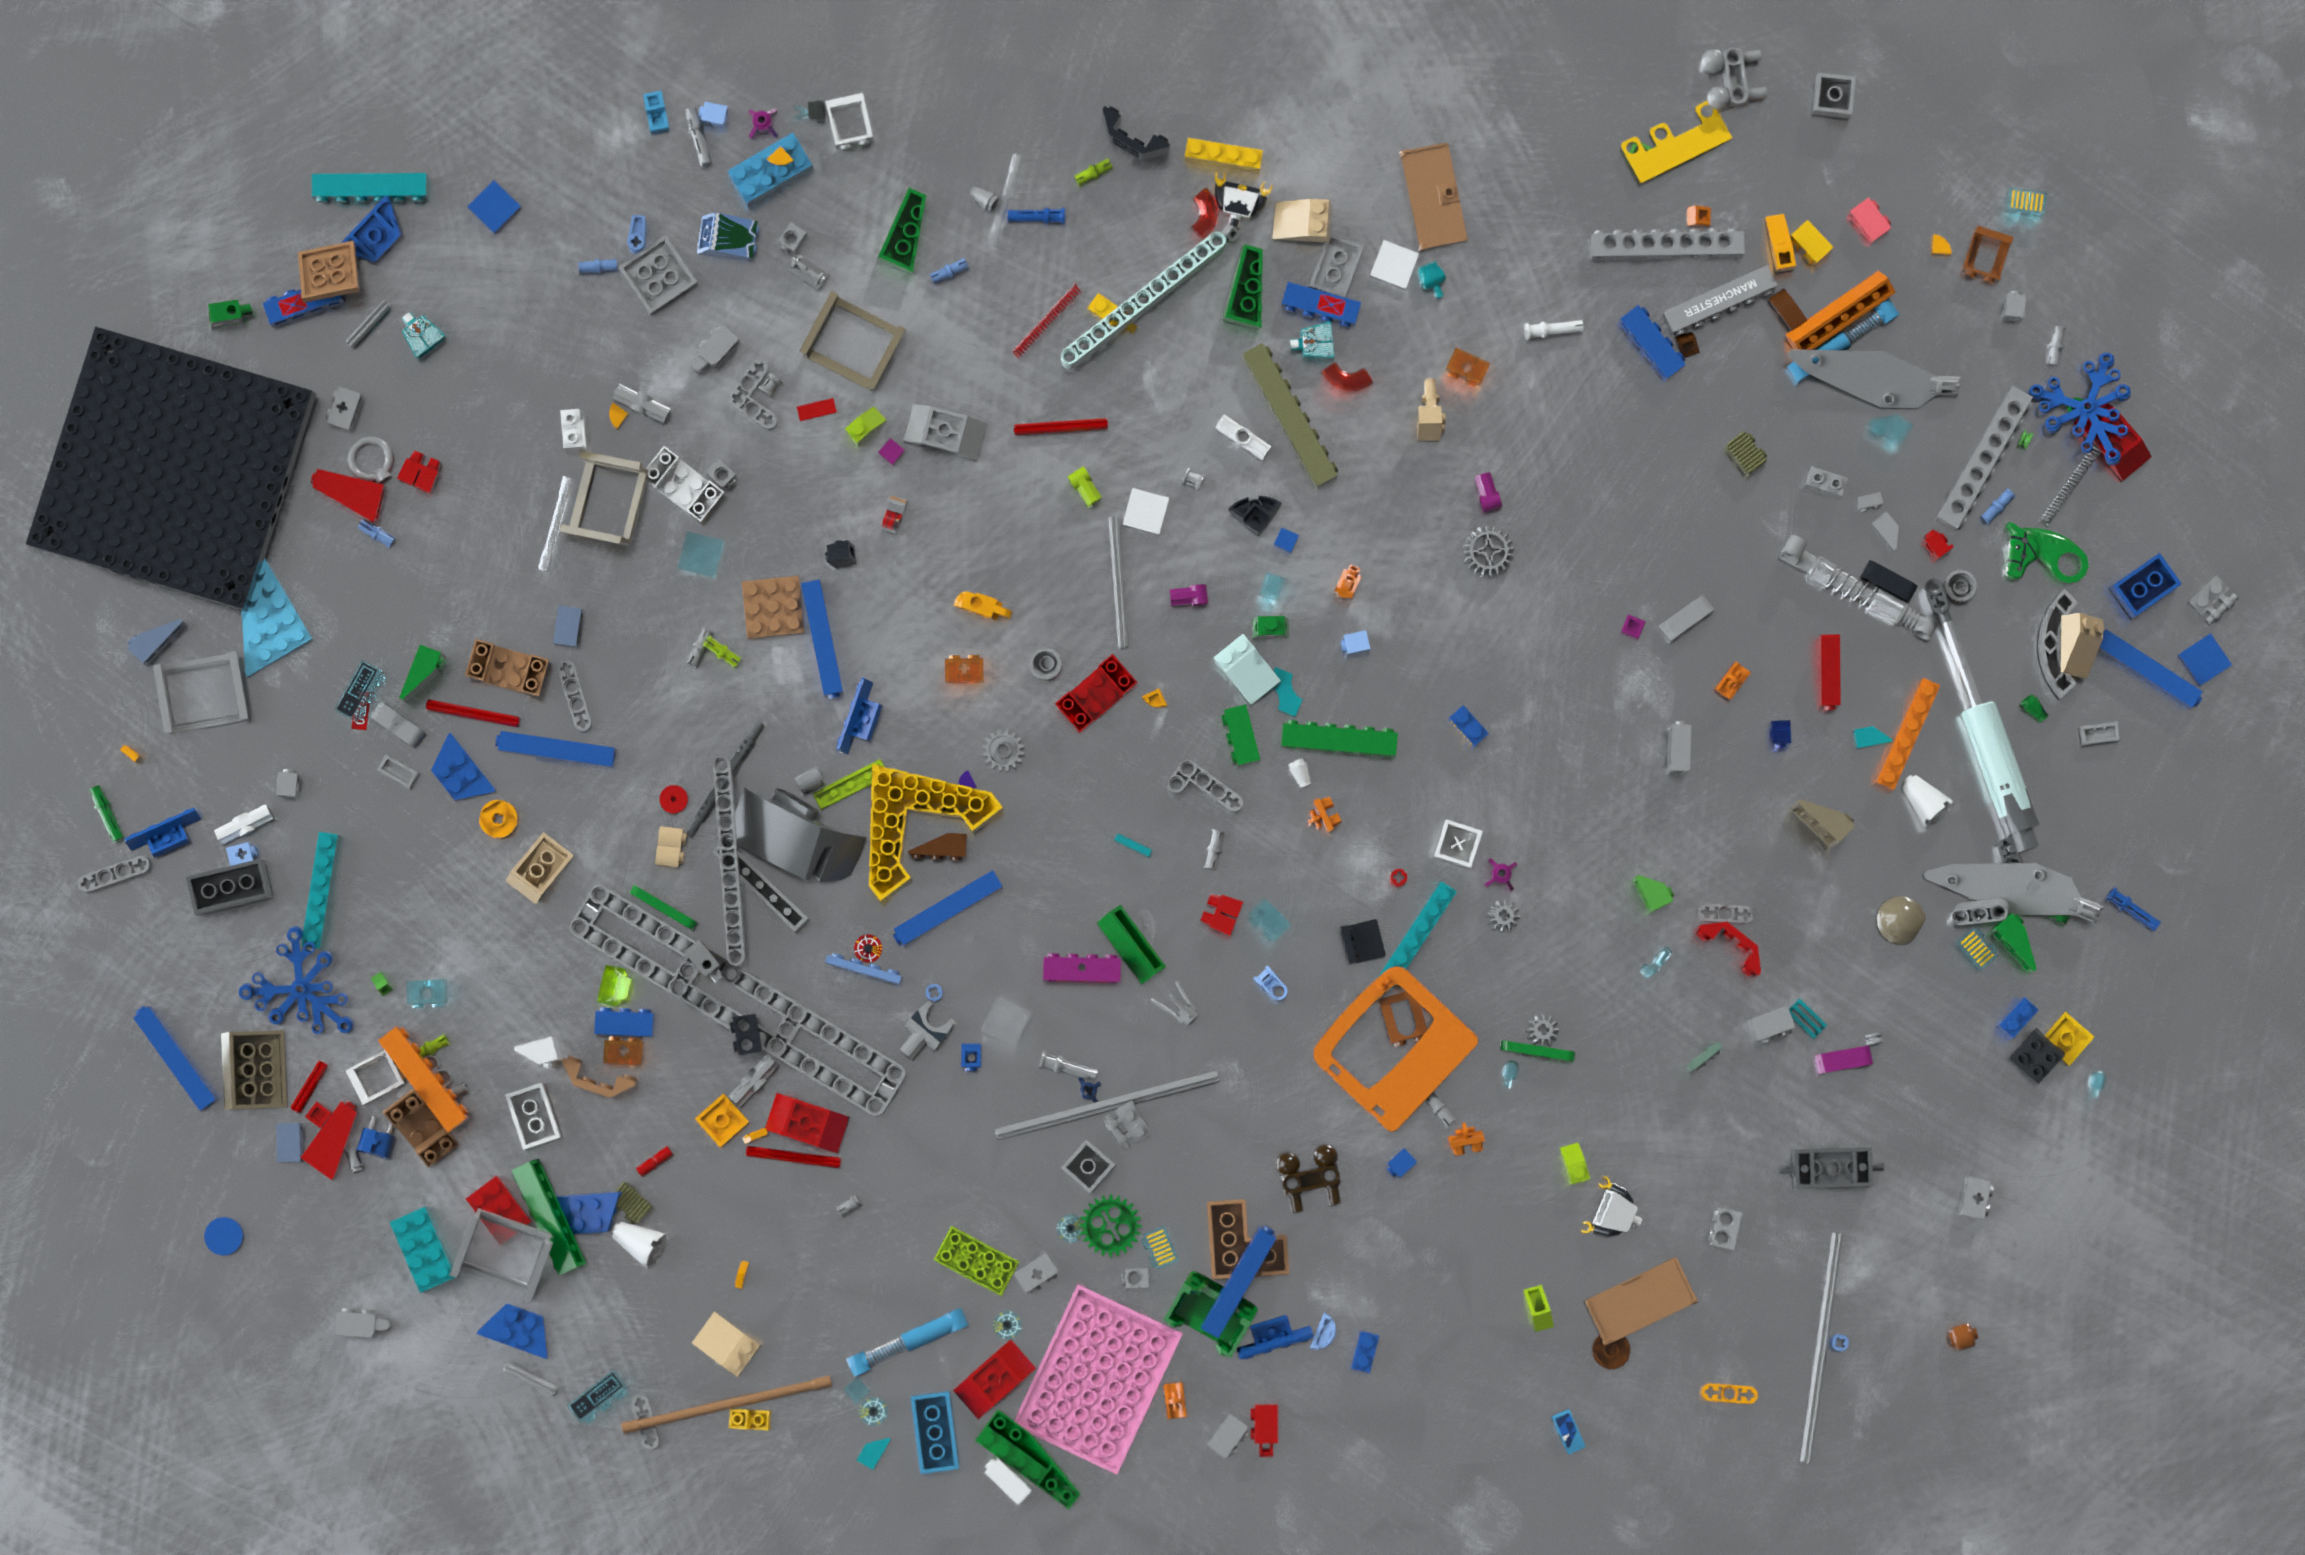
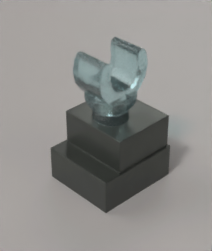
[793,101,825,123]

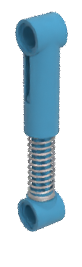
[1787,299,1900,382]
[846,1308,969,1377]

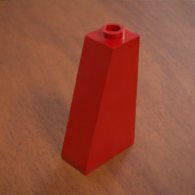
[311,469,386,524]
[1817,634,1841,711]
[300,1101,359,1181]

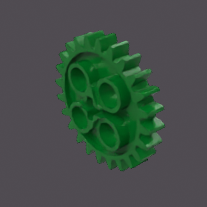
[1079,1194,1142,1257]

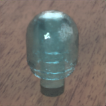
[1502,1060,1519,1088]
[2089,1070,2106,1098]

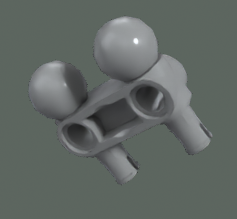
[1701,48,1767,110]

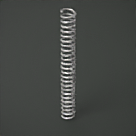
[2041,445,2101,526]

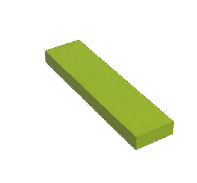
[812,759,885,811]

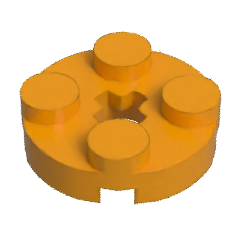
[479,800,518,838]

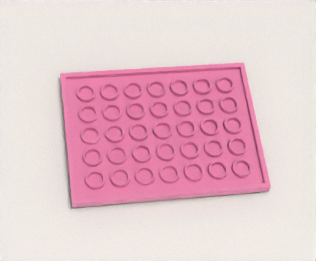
[1014,1285,1183,1474]

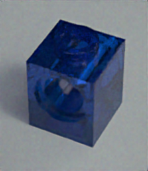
[1769,720,1791,749]

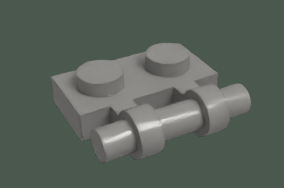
[2188,575,2239,625]
[1104,1100,1152,1150]

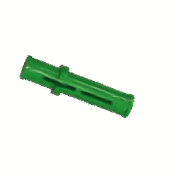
[88,785,123,842]

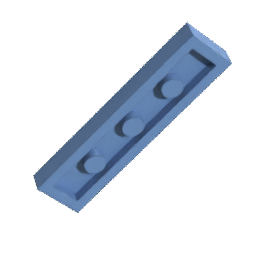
[825,953,902,984]

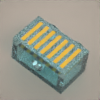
[2004,187,2047,220]
[1954,927,1998,972]
[1141,1225,1179,1270]

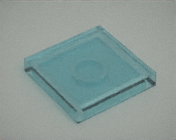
[677,531,724,578]

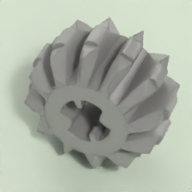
[1487,899,1520,932]
[1526,1013,1560,1046]

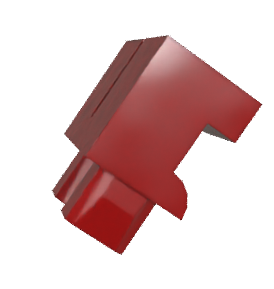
[397,450,441,495]
[1200,894,1243,937]

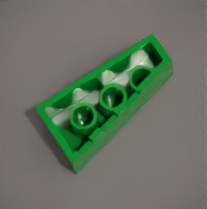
[877,187,926,275]
[1222,244,1263,330]

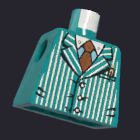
[402,312,447,361]
[1290,321,1334,360]

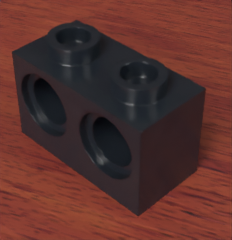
[730,1014,763,1056]

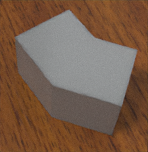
[1221,224,1240,243]

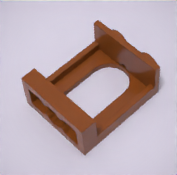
[1961,225,2014,284]
[1378,991,1427,1047]

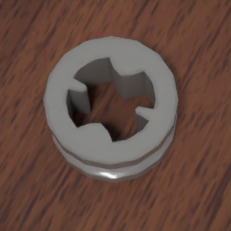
[1865,1032,1884,1045]

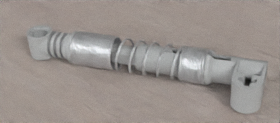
[1778,535,1939,640]

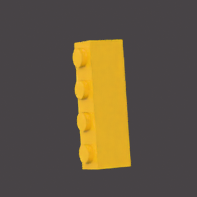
[1185,138,1263,173]

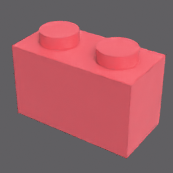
[1848,197,1891,244]

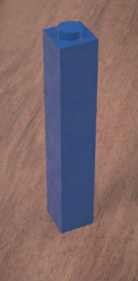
[801,579,844,699]
[2099,629,2203,709]
[495,731,616,768]
[893,870,1003,946]
[133,1006,218,1112]
[1201,1226,1276,1338]

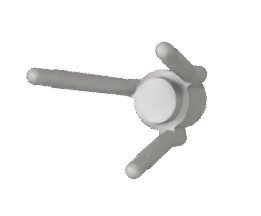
[1150,981,1198,1025]

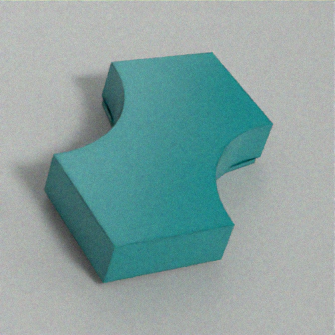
[1273,667,1303,717]

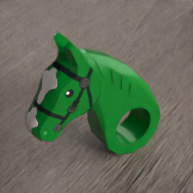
[2006,522,2089,585]

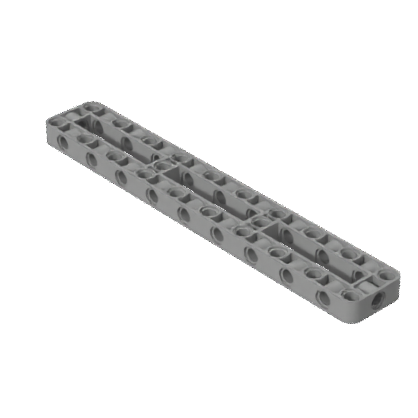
[570,885,906,1116]

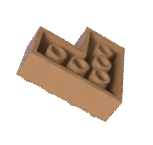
[1207,1199,1289,1279]

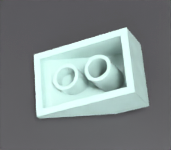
[1214,634,1281,706]

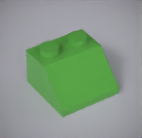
[1633,875,1674,914]

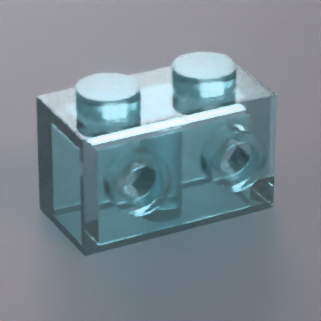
[1248,898,1291,942]

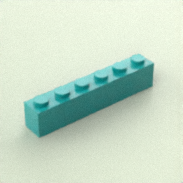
[312,173,428,203]
[301,832,341,950]
[1377,881,1457,989]

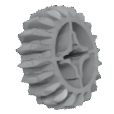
[1463,525,1515,577]

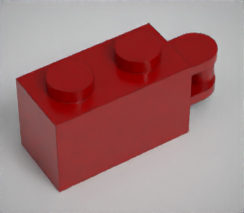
[1250,1404,1278,1457]

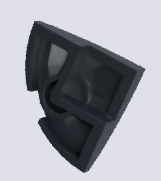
[1228,496,1282,536]

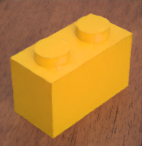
[1790,220,1834,265]

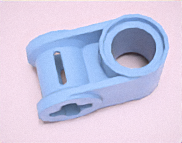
[1253,966,1288,1001]

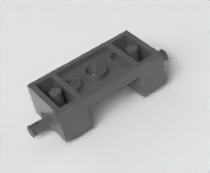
[1779,1147,1884,1189]

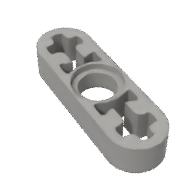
[1697,904,1754,924]
[631,1395,660,1450]

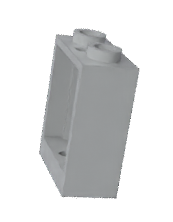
[1668,721,1691,774]

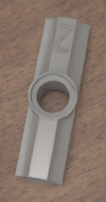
[612,384,671,424]
[728,1054,779,1107]

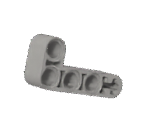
[1168,760,1243,813]

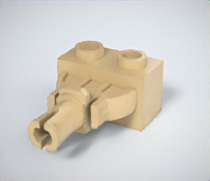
[1417,378,1445,441]

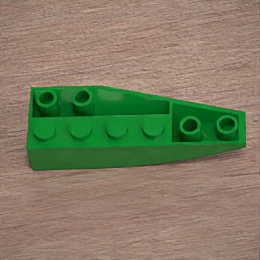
[975,1410,1080,1509]

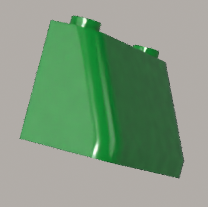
[1164,1271,1258,1358]

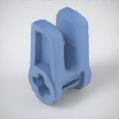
[627,215,647,254]

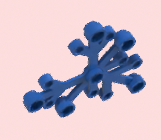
[2029,353,2131,465]
[238,926,354,1034]

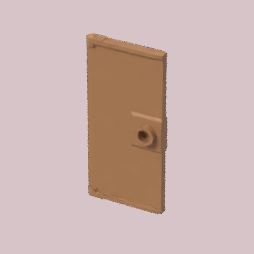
[1400,143,1468,251]
[1584,1257,1698,1346]

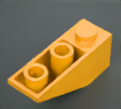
[1765,214,1796,273]

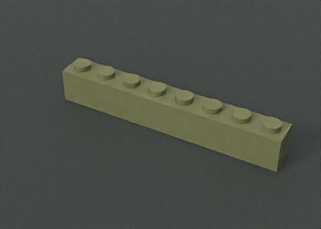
[1242,343,1338,488]

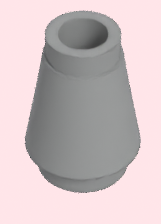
[969,187,999,211]

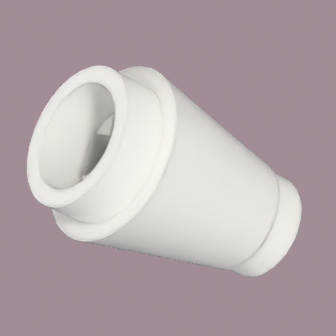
[1289,758,1311,788]

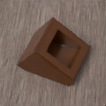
[1675,331,1700,358]

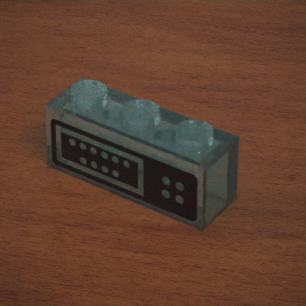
[334,660,385,723]
[567,1370,629,1424]

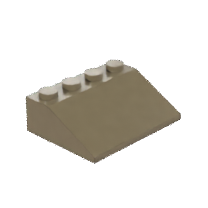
[1789,799,1855,848]
[221,1030,287,1110]

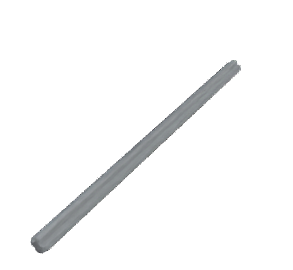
[995,1071,1219,1140]
[1801,1233,1843,1463]

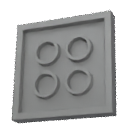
[618,235,697,315]

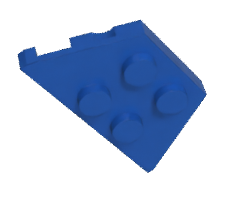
[341,196,402,262]
[431,733,496,801]
[556,1191,622,1234]
[476,1303,548,1359]

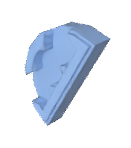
[1310,1312,1336,1349]

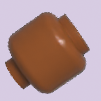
[1949,1323,1979,1351]

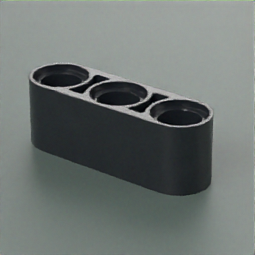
[1860,560,1918,603]

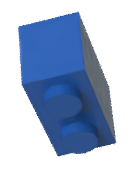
[1448,705,1489,748]
[1996,997,2039,1039]
[1351,1331,1379,1373]

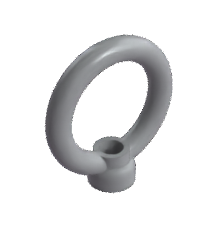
[348,437,393,484]

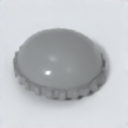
[1945,569,1977,603]
[1029,647,1062,680]

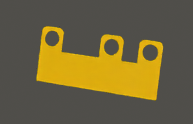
[1621,101,1732,183]

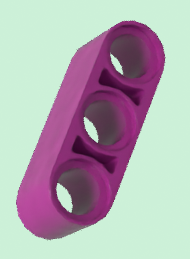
[1815,1045,1873,1074]

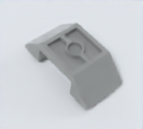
[903,404,987,460]

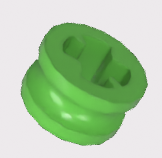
[2017,429,2033,449]

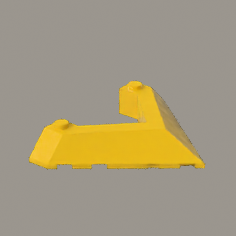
[869,764,1003,901]

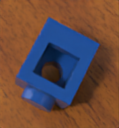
[961,1044,982,1071]

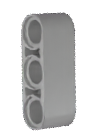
[1659,594,1715,642]
[370,701,425,748]
[1952,898,2009,925]

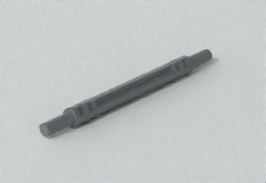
[686,721,764,838]

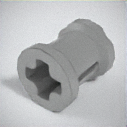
[758,373,783,398]
[1181,468,1205,491]

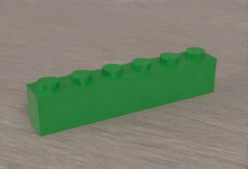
[1281,720,1398,757]
[511,1158,586,1276]

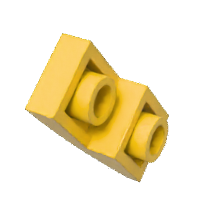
[729,1409,771,1430]

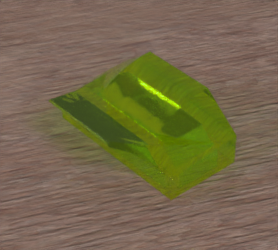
[597,965,631,1007]

